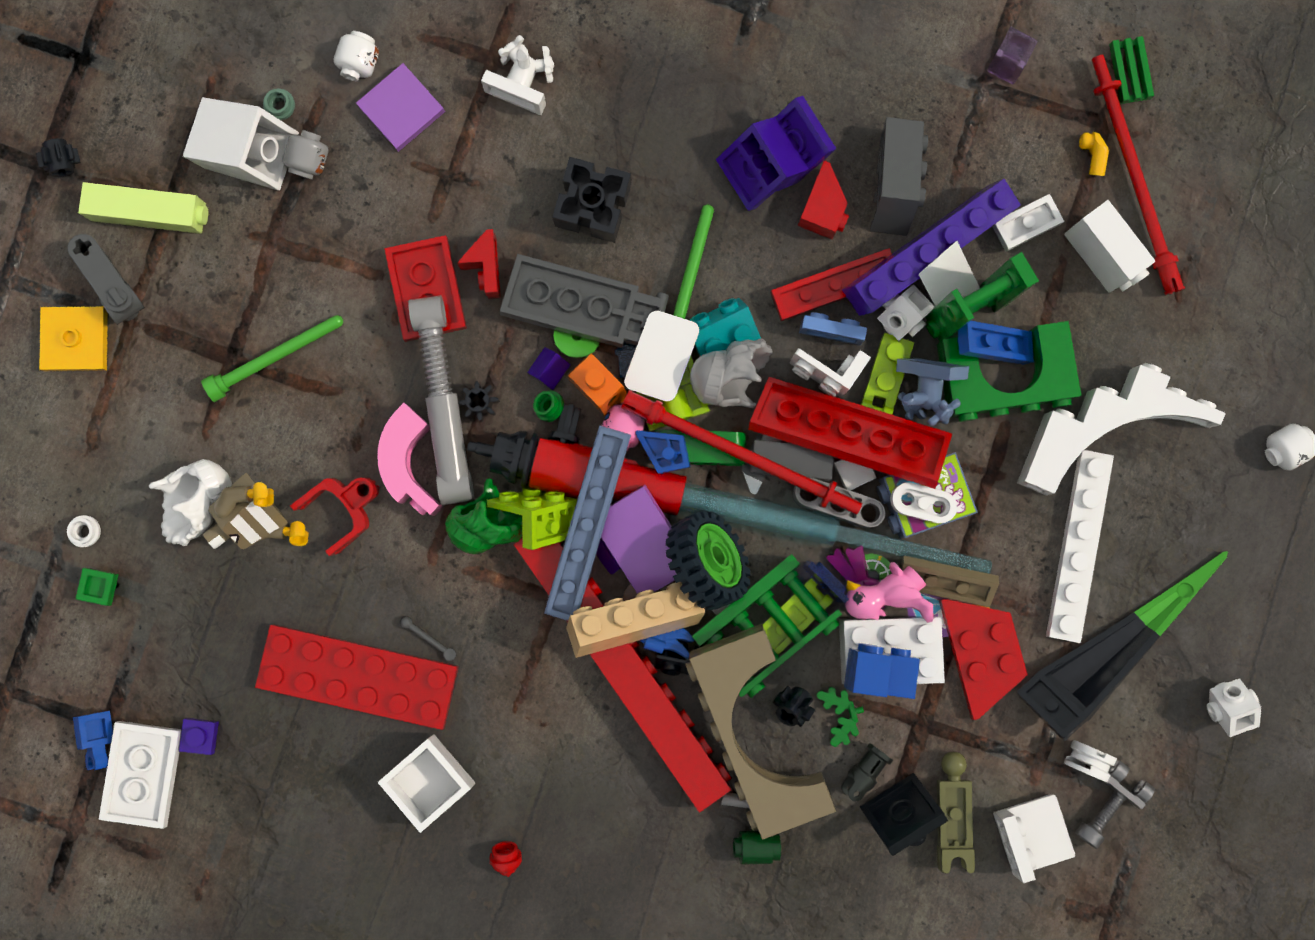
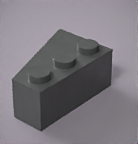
[870,117,928,236]

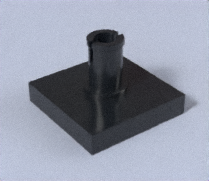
[860,773,948,856]

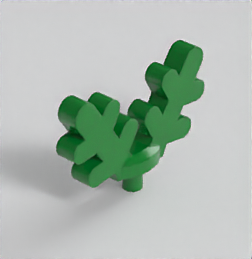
[817,686,864,747]

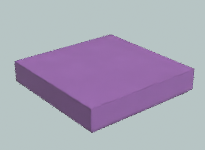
[356,63,445,152]

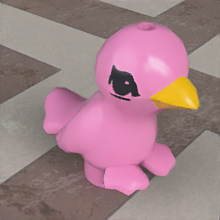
[845,562,934,623]

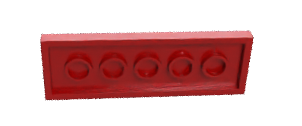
[748,377,952,489]
[255,624,459,730]

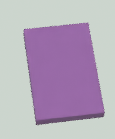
[601,484,676,594]

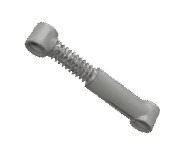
[408,295,474,505]

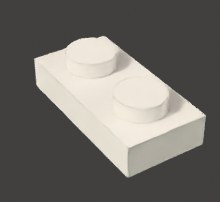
[992,194,1064,252]

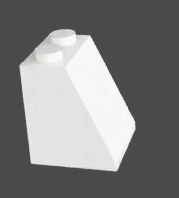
[183,97,299,191]

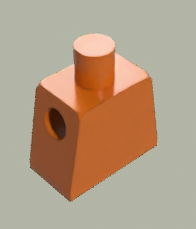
[566,353,627,417]

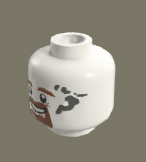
[334,31,379,82]
[1265,424,1315,471]

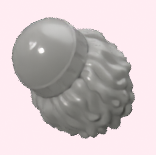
[690,338,773,408]

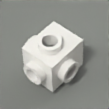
[877,284,935,341]
[1207,678,1261,737]

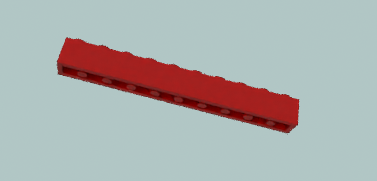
[513,538,732,813]

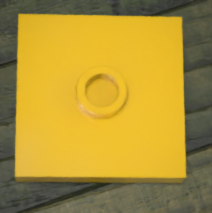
[39,306,108,371]

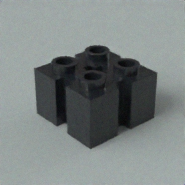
[552,157,632,243]

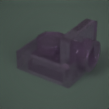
[987,27,1038,84]

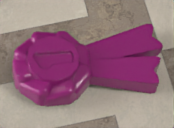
[826,545,886,610]

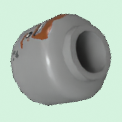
[283,130,329,180]

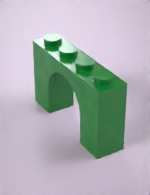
[936,321,1081,422]

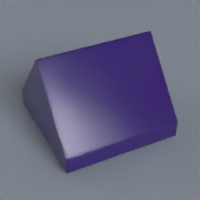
[527,347,571,390]

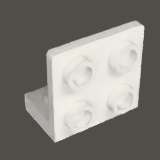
[789,348,871,398]
[993,794,1075,883]

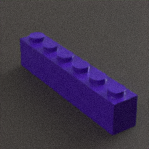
[842,179,1021,316]

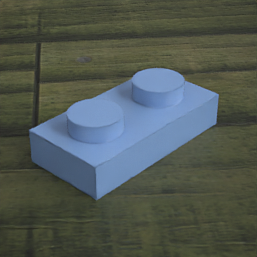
[799,312,867,345]

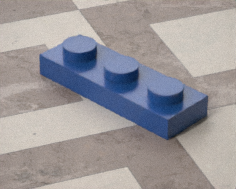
[958,321,1034,365]

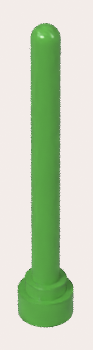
[673,204,714,319]
[201,315,343,402]

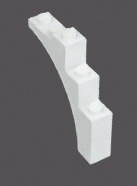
[1017,363,1226,495]

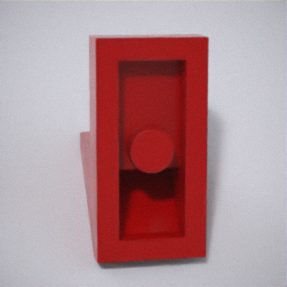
[457,229,501,299]

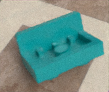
[690,298,761,357]

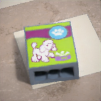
[876,452,978,539]

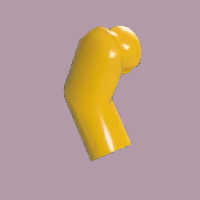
[1079,131,1109,176]

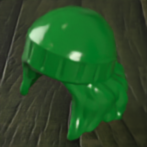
[445,478,522,555]

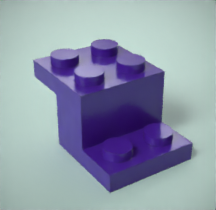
[716,96,836,211]

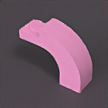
[377,403,443,516]

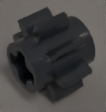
[36,138,81,177]
[458,381,500,422]
[773,686,815,727]

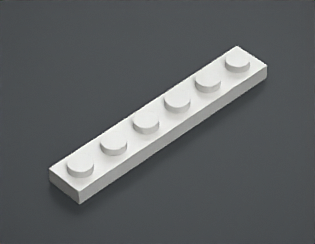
[1046,450,1114,643]

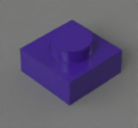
[179,718,219,755]

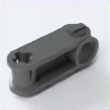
[67,234,145,325]

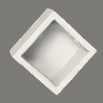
[378,734,475,833]

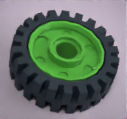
[666,510,751,610]

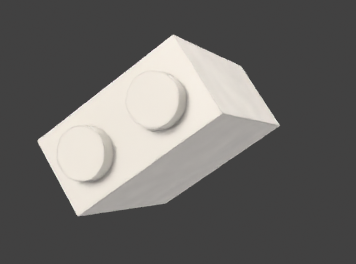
[1064,200,1156,293]

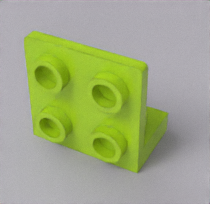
[487,486,578,550]

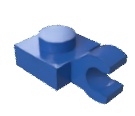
[73,711,113,770]

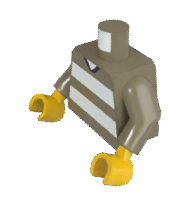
[203,472,309,549]

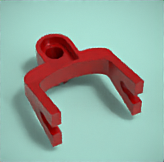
[290,477,380,556]

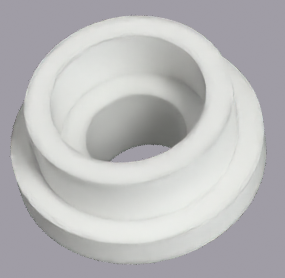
[67,515,101,547]

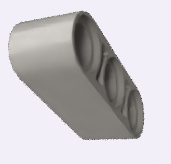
[792,478,885,528]

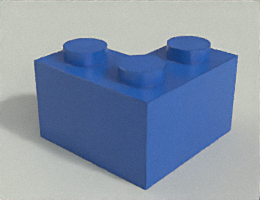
[844,643,920,699]

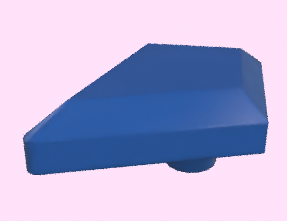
[636,430,691,474]

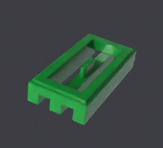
[1109,36,1154,104]

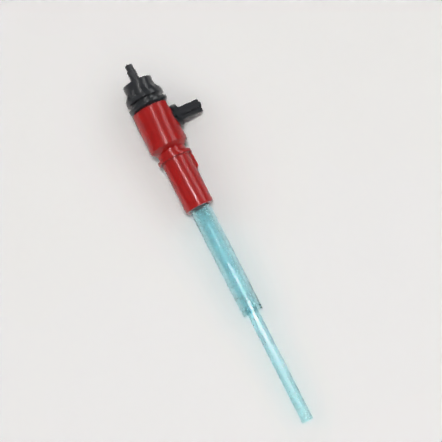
[467,404,992,574]

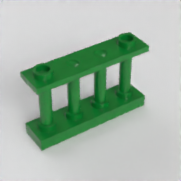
[925,252,1039,342]
[692,554,842,698]

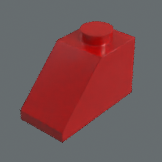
[798,161,849,239]

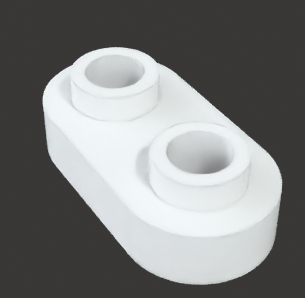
[890,482,957,524]

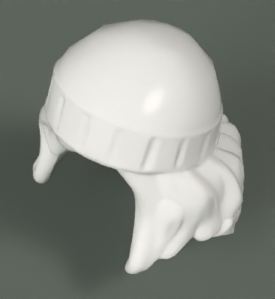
[149,459,232,546]

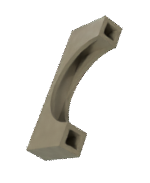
[686,624,836,840]

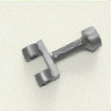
[1075,760,1155,849]

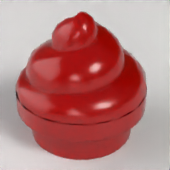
[489,841,522,877]

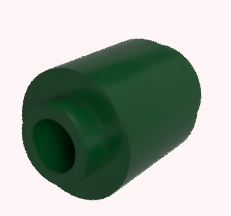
[733,831,781,864]

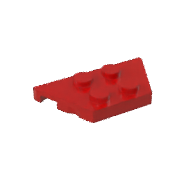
[939,599,1028,720]

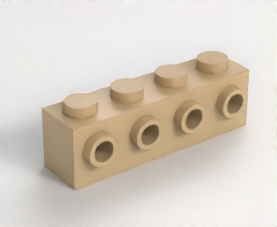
[566,582,705,658]

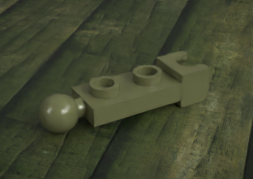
[937,751,975,874]

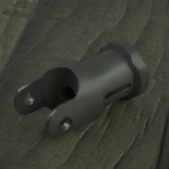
[842,742,893,801]

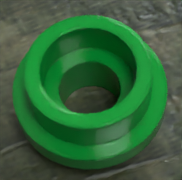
[533,390,564,422]

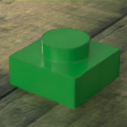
[76,568,119,606]

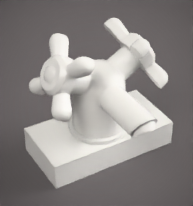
[481,35,554,115]

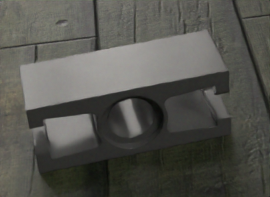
[749,440,834,482]

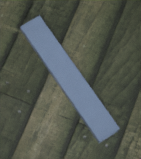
[544,425,631,621]

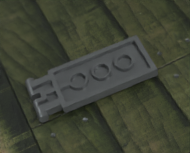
[500,254,669,348]

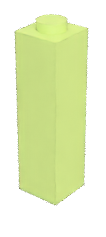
[78,182,208,234]

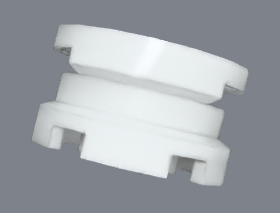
[1064,740,1117,783]

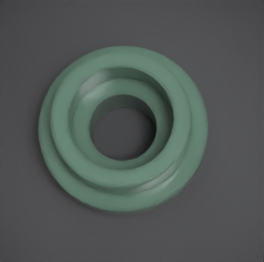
[263,89,295,120]

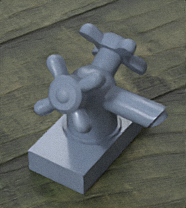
[896,358,969,426]

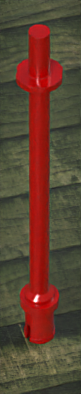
[1091,55,1185,295]
[621,390,863,515]

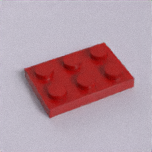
[384,235,467,342]

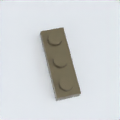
[900,555,999,608]

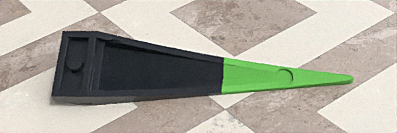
[1017,551,1228,742]

